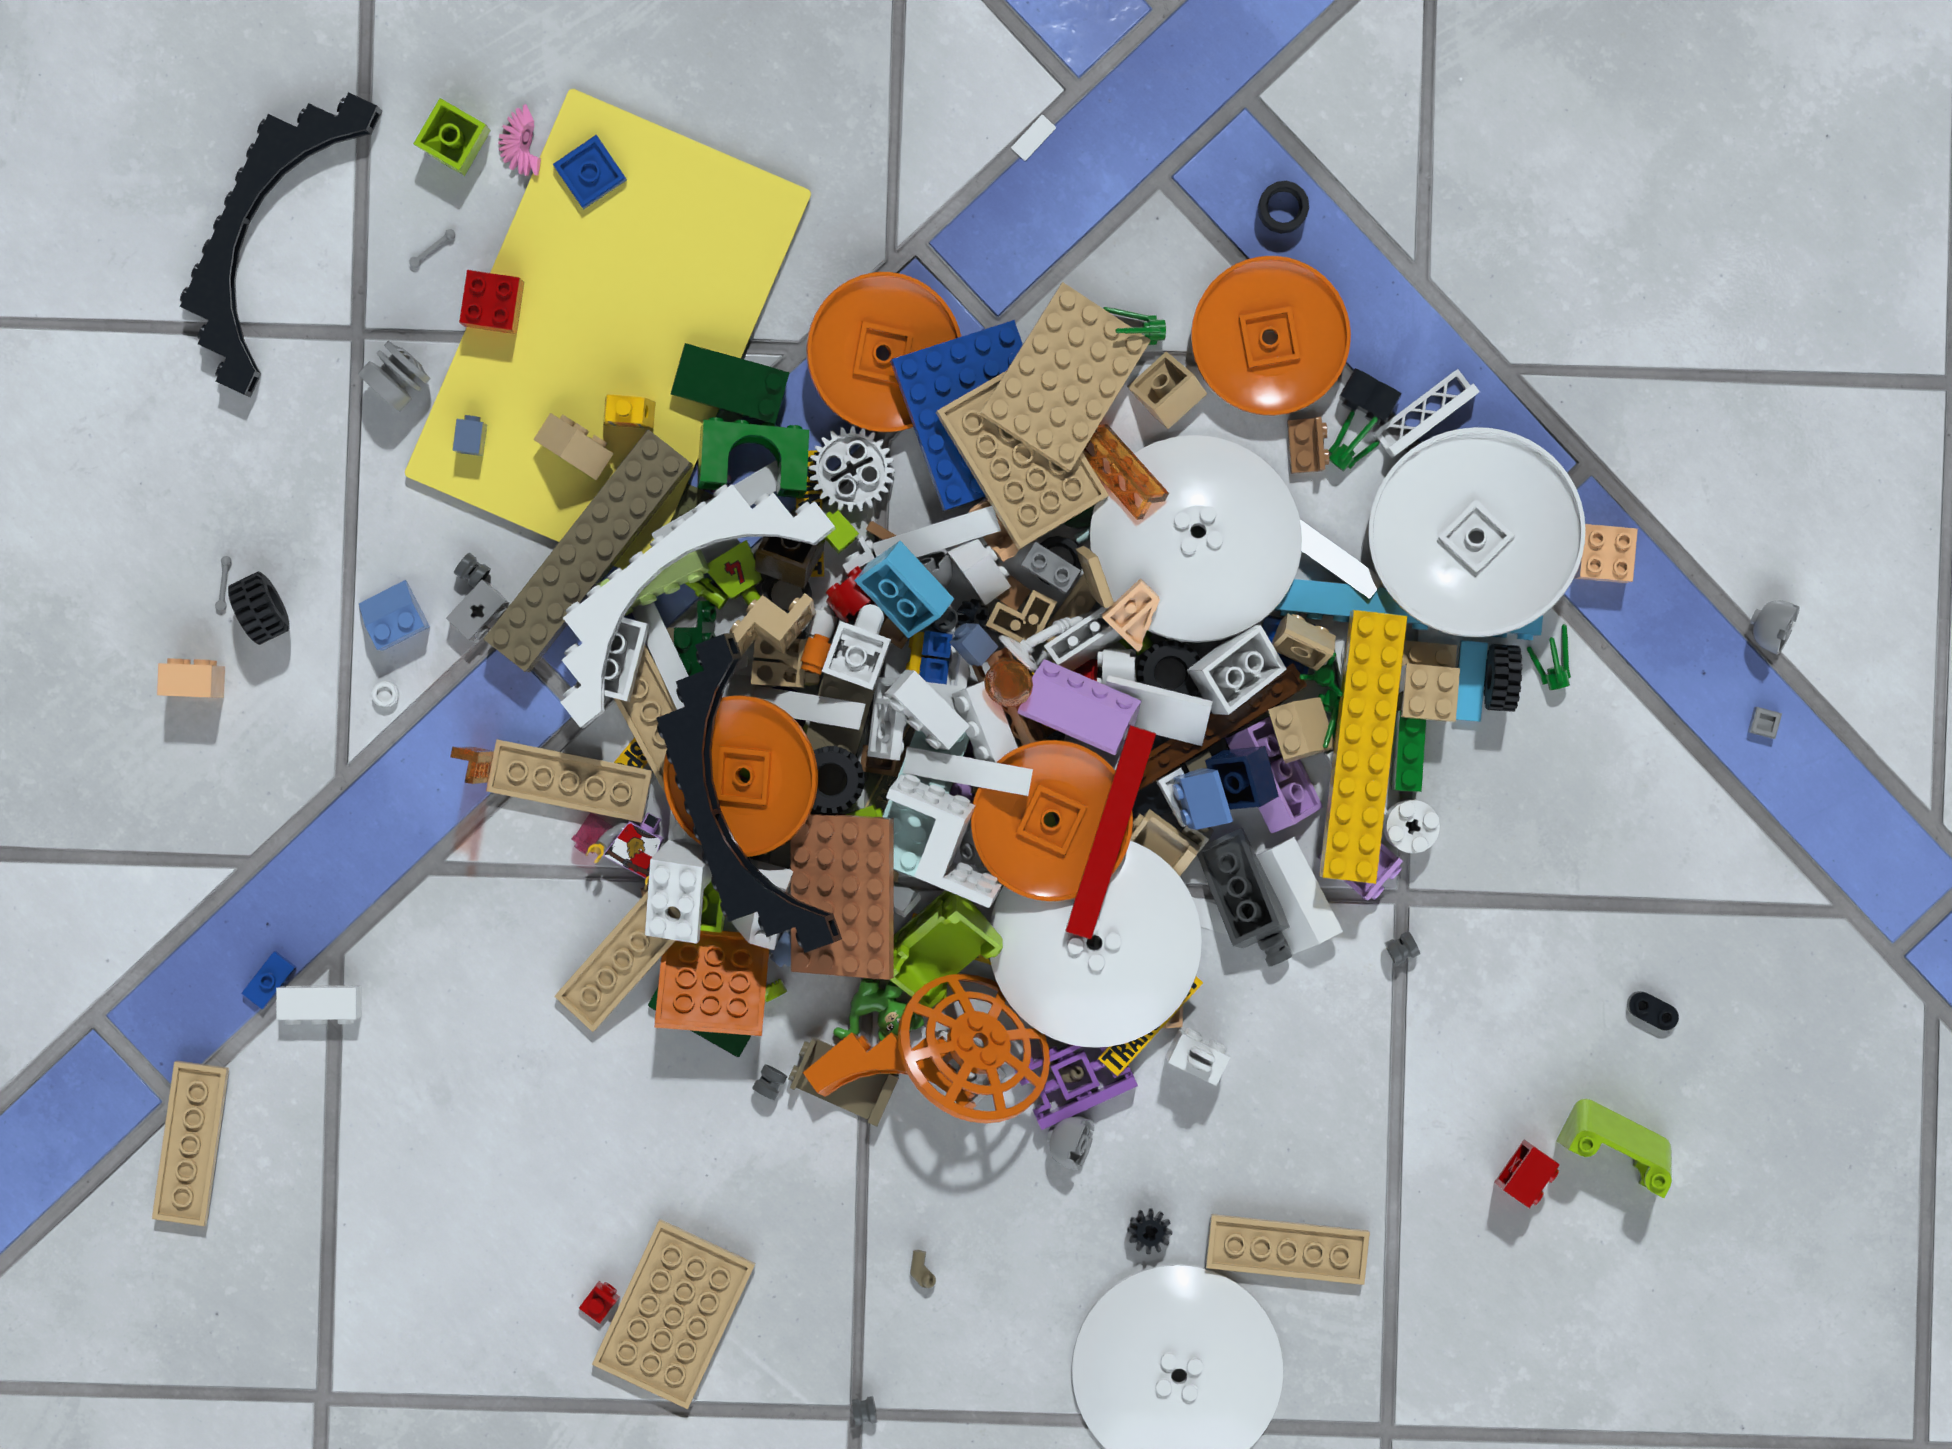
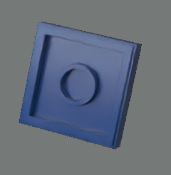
[553,135,627,210]

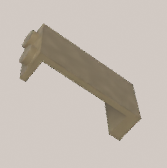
[788,1037,899,1127]

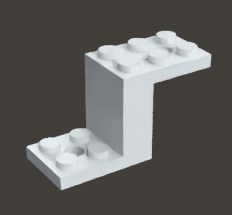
[867,631,970,760]
[886,774,1002,908]
[645,809,712,943]

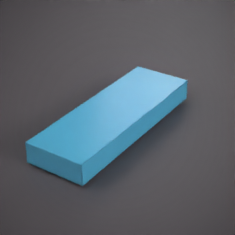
[1456,640,1488,722]

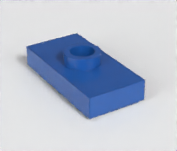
[241,951,296,1009]

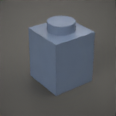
[453,415,487,456]
[949,623,998,666]

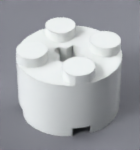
[1097,649,1136,685]
[1383,799,1440,853]

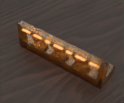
[1082,424,1169,520]
[450,746,494,784]

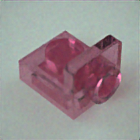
[571,812,613,854]

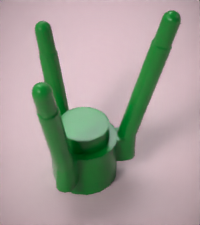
[1103,307,1166,345]
[1328,411,1380,471]
[1527,624,1571,690]
[1299,652,1343,697]
[1318,690,1340,751]

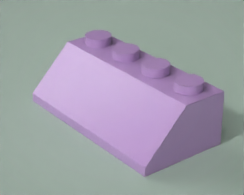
[1018,659,1141,755]
[1225,716,1323,834]

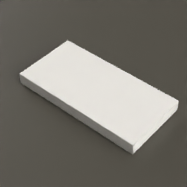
[1106,675,1213,746]

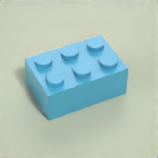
[854,540,954,638]

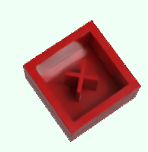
[459,270,525,334]
[1494,1139,1560,1209]

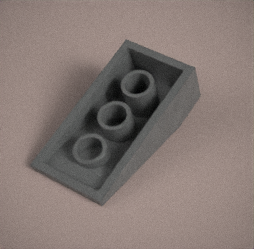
[1197,828,1290,949]

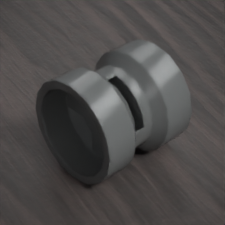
[454,553,491,588]
[930,607,958,633]
[1385,931,1420,966]
[1258,932,1292,967]
[752,1064,788,1100]

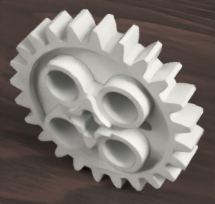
[809,426,895,513]

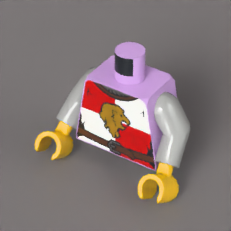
[585,812,664,890]

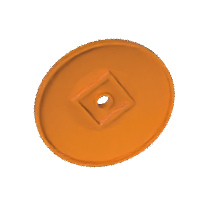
[1191,256,1351,416]
[806,272,961,432]
[663,695,818,857]
[971,740,1133,901]

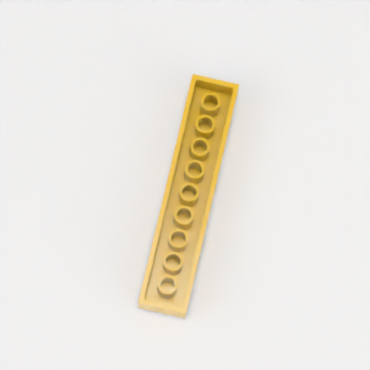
[1319,610,1407,884]

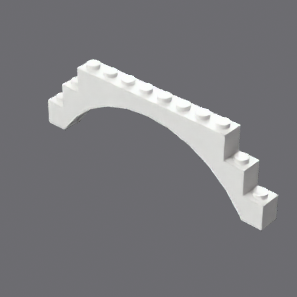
[560,484,836,728]

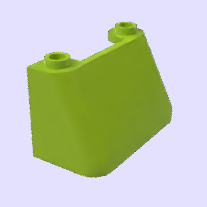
[890,890,1003,1008]
[1556,1099,1672,1198]

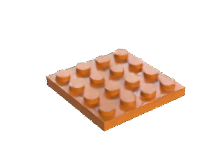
[654,930,769,1036]

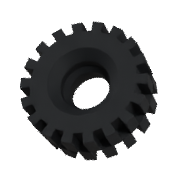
[1484,644,1522,712]

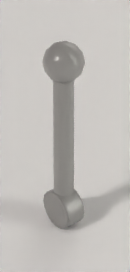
[409,229,455,268]
[215,556,231,611]

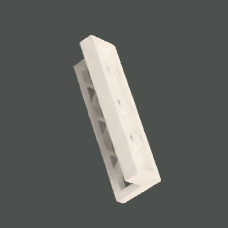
[1373,369,1480,458]

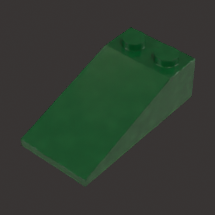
[670,343,790,424]

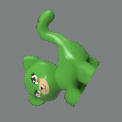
[833,978,924,1041]

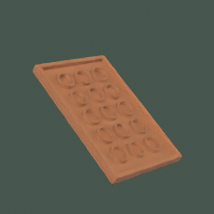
[791,813,894,980]

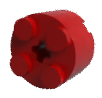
[826,566,878,624]

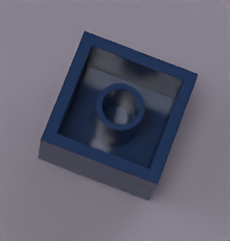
[1205,746,1279,810]

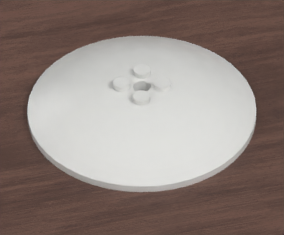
[1369,427,1586,637]
[1090,435,1302,642]
[990,841,1202,1047]
[1072,1264,1283,1449]

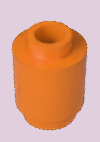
[800,634,831,675]

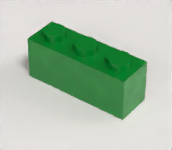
[1391,711,1426,792]

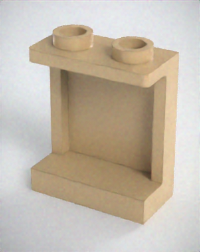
[1130,809,1200,876]

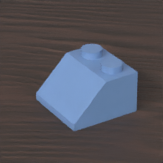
[359,580,430,651]
[1173,768,1233,830]

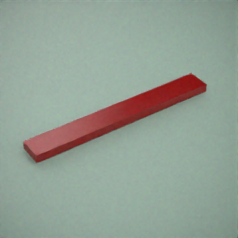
[1065,725,1156,939]

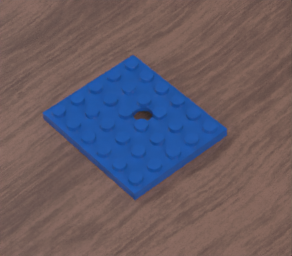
[890,320,1023,511]

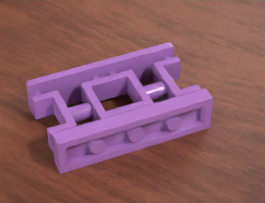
[1015,1044,1138,1130]

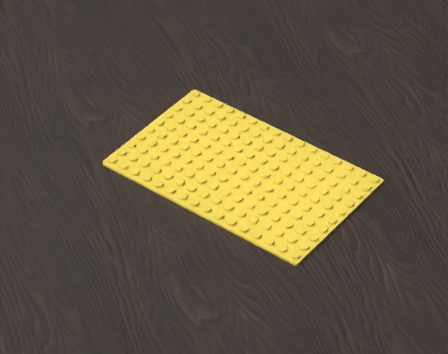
[405,89,811,570]

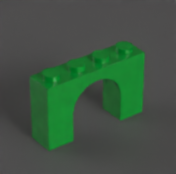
[697,417,809,498]

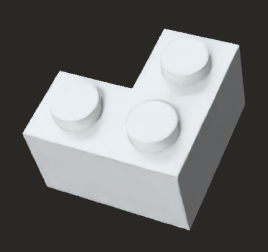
[945,537,1011,605]

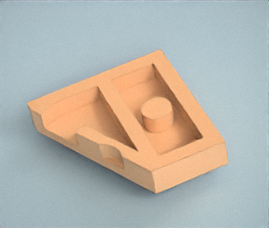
[1102,578,1160,652]

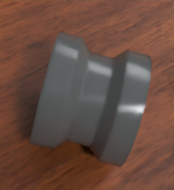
[852,1396,877,1426]

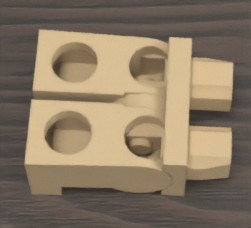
[751,636,820,688]

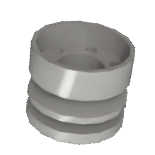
[358,341,431,412]

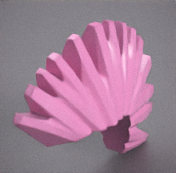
[498,104,541,176]

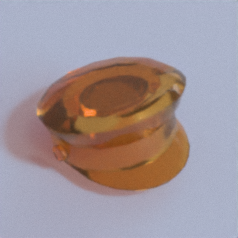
[984,658,1033,707]

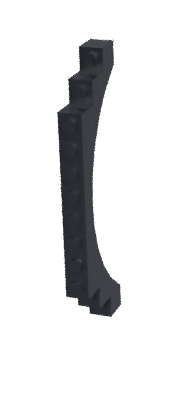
[180,92,382,398]
[656,633,842,953]

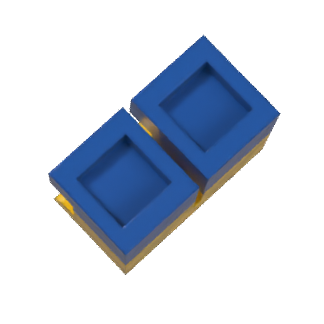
[906,631,953,685]

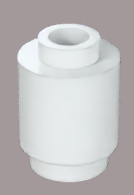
[805,606,839,641]

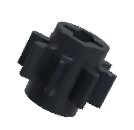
[957,599,989,628]

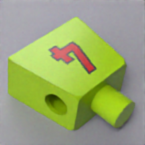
[707,540,764,606]

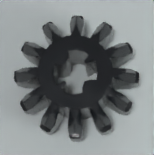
[1127,1208,1172,1254]

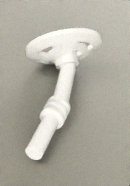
[999,611,1094,673]

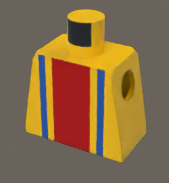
[603,394,656,429]

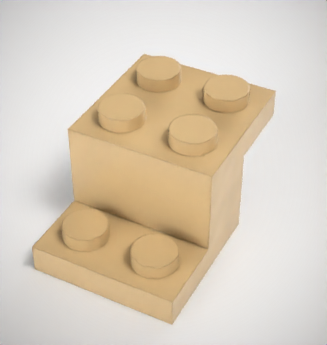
[729,593,816,656]
[1398,640,1460,722]

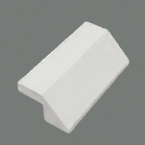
[1256,837,1343,954]

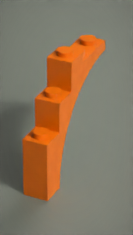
[802,1032,977,1109]

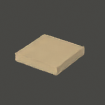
[1076,546,1114,608]

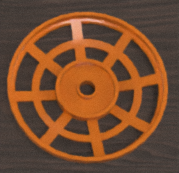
[898,974,1050,1124]

